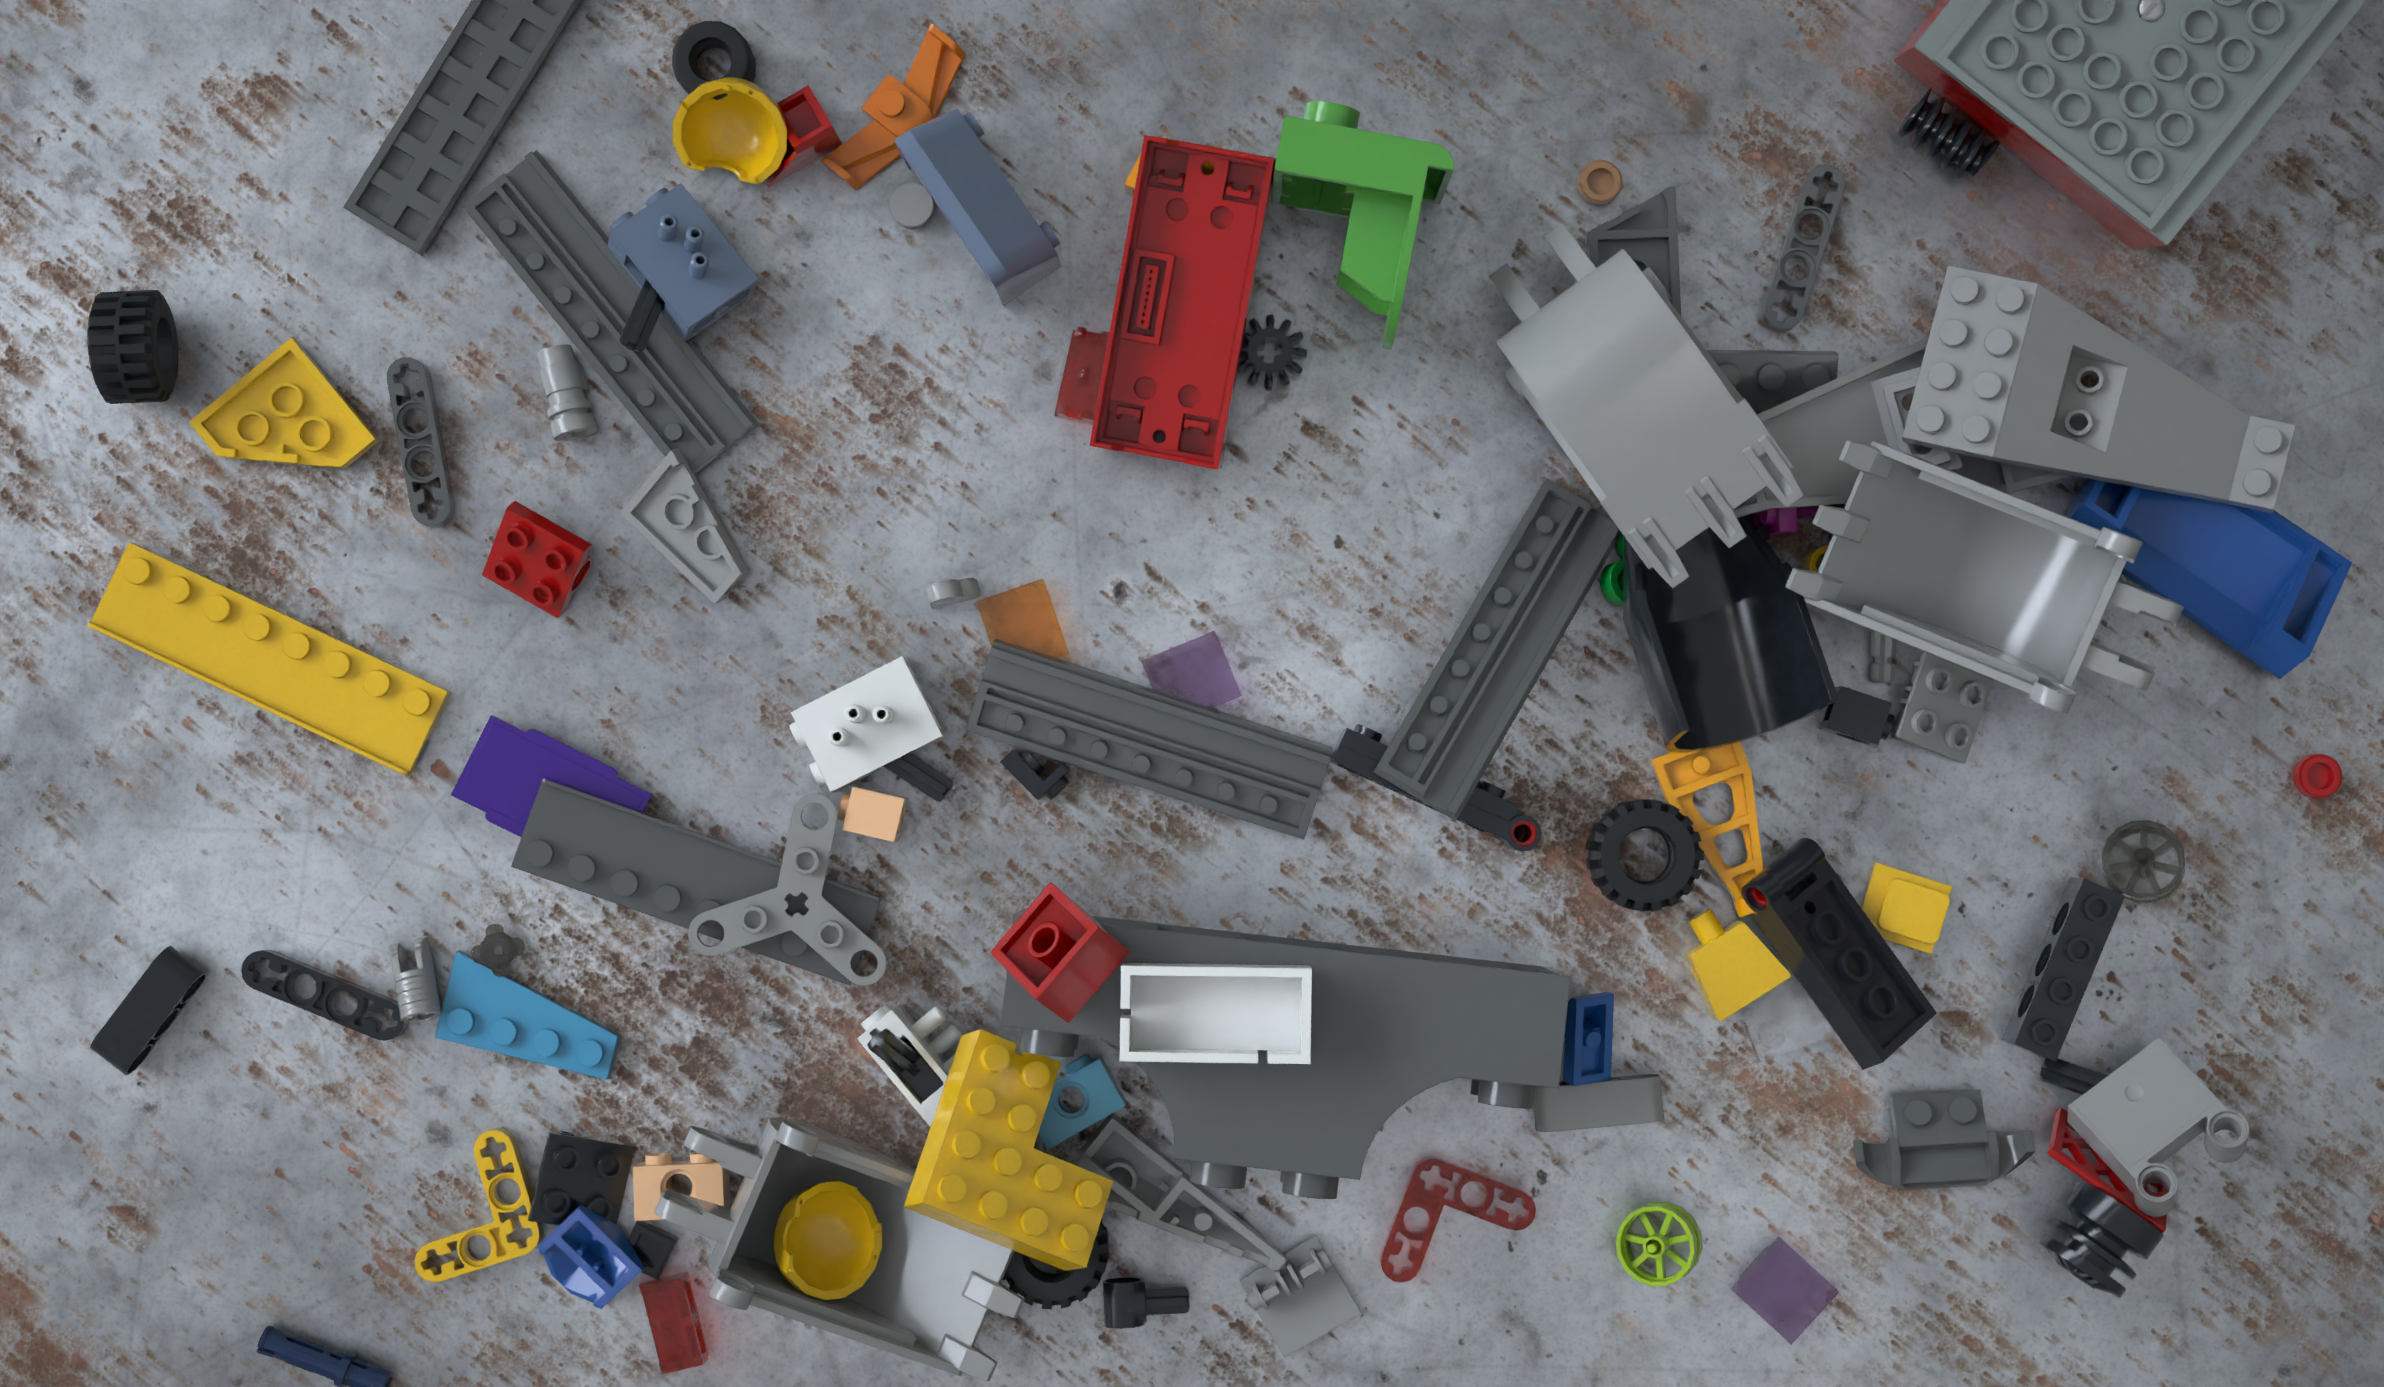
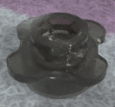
[471,924,525,977]

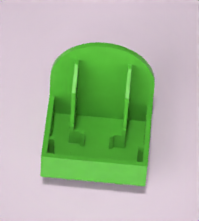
[1271,101,1454,349]

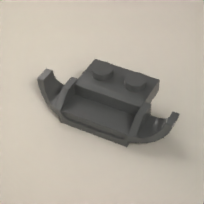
[1853,1089,2035,1191]

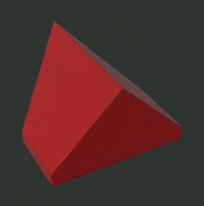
[767,85,842,188]

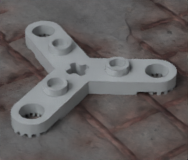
[688,794,887,986]

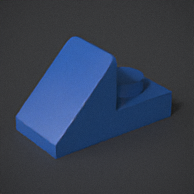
[1564,992,1614,1086]

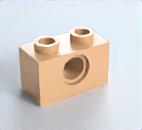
[633,1152,731,1221]

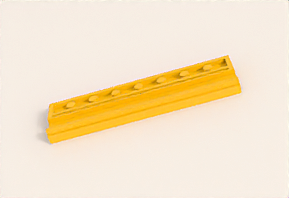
[87,542,451,776]

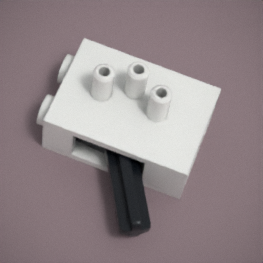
[789,656,953,802]

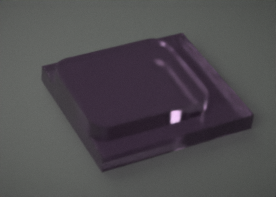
[1141,630,1242,708]
[1731,1236,1839,1345]

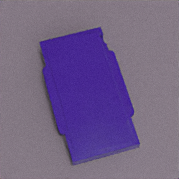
[451,715,653,837]

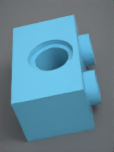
[1038,1054,1127,1150]

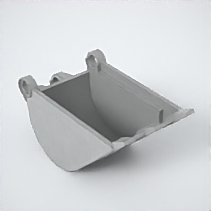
[1489,223,1804,589]
[1785,440,2185,714]
[654,1117,1025,1381]

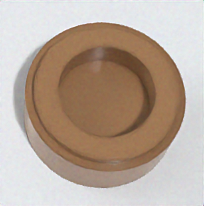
[1577,160,1623,206]

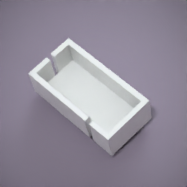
[1120,963,1312,1064]

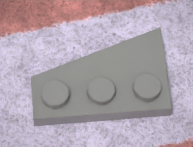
[619,447,748,604]

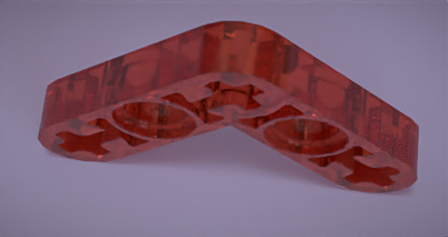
[1380,1156,1536,1283]

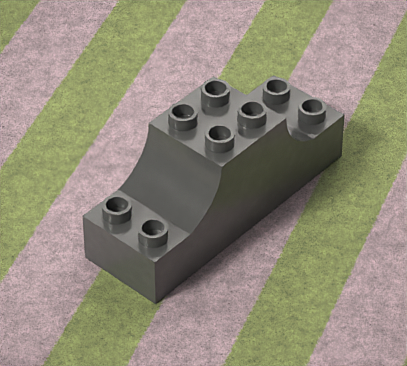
[1001,908,1571,1199]

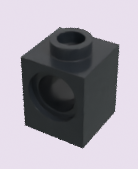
[1819,686,1894,746]

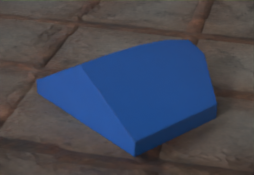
[538,1205,644,1309]

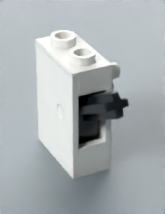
[857,1004,962,1127]

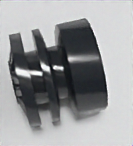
[2039,1180,2164,1299]

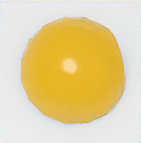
[673,77,787,184]
[774,1181,882,1300]

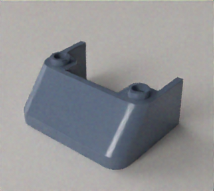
[894,109,1061,306]

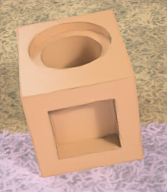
[838,786,908,842]

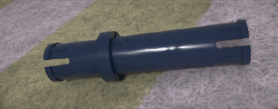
[257,1325,394,1387]

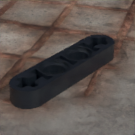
[241,949,409,1041]

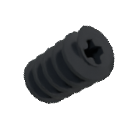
[1898,88,2001,181]

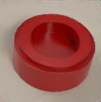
[2293,754,2342,798]

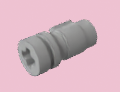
[537,344,597,441]

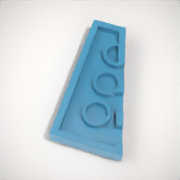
[435,950,621,1080]

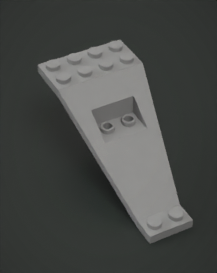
[1902,266,2296,514]
[1732,337,2085,518]

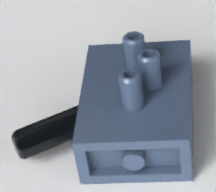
[607,183,759,352]

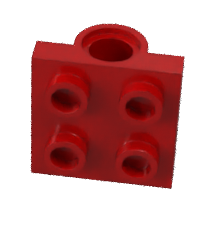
[482,501,593,618]

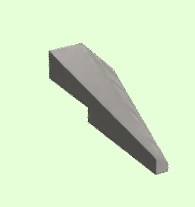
[1072,1113,1287,1271]

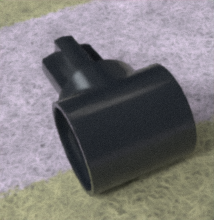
[1103,1277,1190,1329]

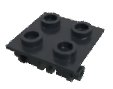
[528,1130,635,1225]

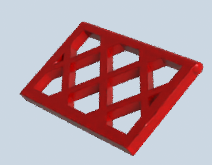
[2047,1108,2168,1233]

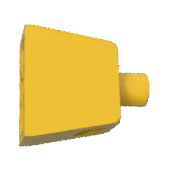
[1685,908,1792,1022]

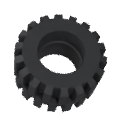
[87,290,178,404]
[1585,799,1704,912]
[1002,1219,1110,1309]

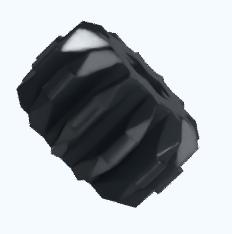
[1237,315,1307,391]

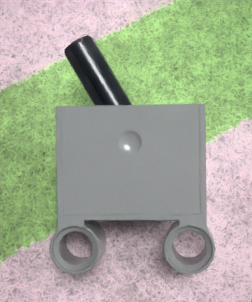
[2040,1037,2249,1217]

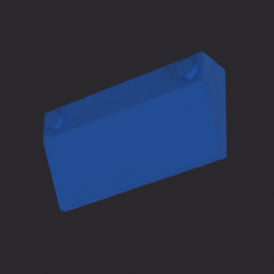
[2065,478,2352,679]

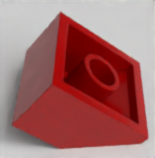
[990,882,1130,1024]

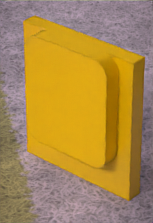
[1861,862,1953,954]

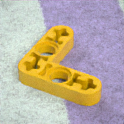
[414,1128,544,1282]

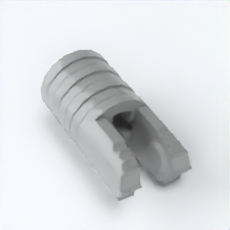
[389,936,442,1023]

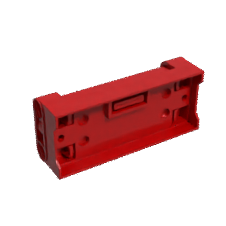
[1089,135,1276,470]

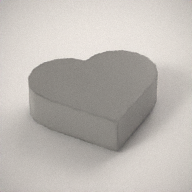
[926,578,981,609]

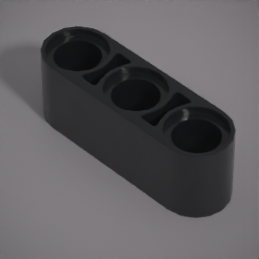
[90,946,207,1076]

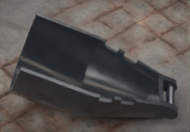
[1623,515,1839,753]

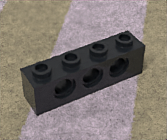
[2001,877,2125,1062]

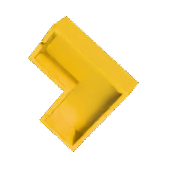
[904,1029,1113,1271]

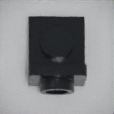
[1000,750,1071,800]

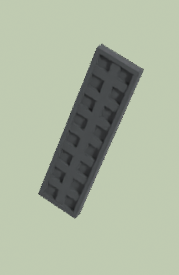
[343,0,581,256]

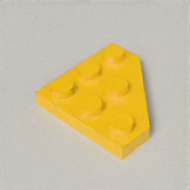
[189,338,379,469]

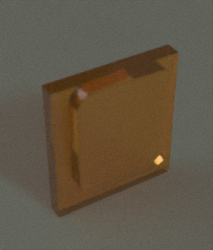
[976,579,1069,658]

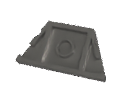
[1587,187,1681,316]

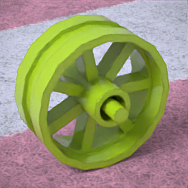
[1616,1201,1703,1286]

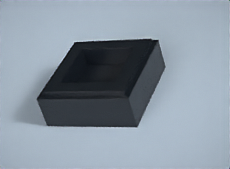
[628,1221,679,1280]

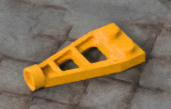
[1650,742,1763,917]

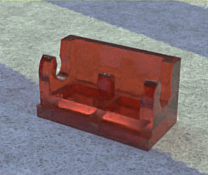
[1054,327,1109,425]
[639,1271,710,1374]

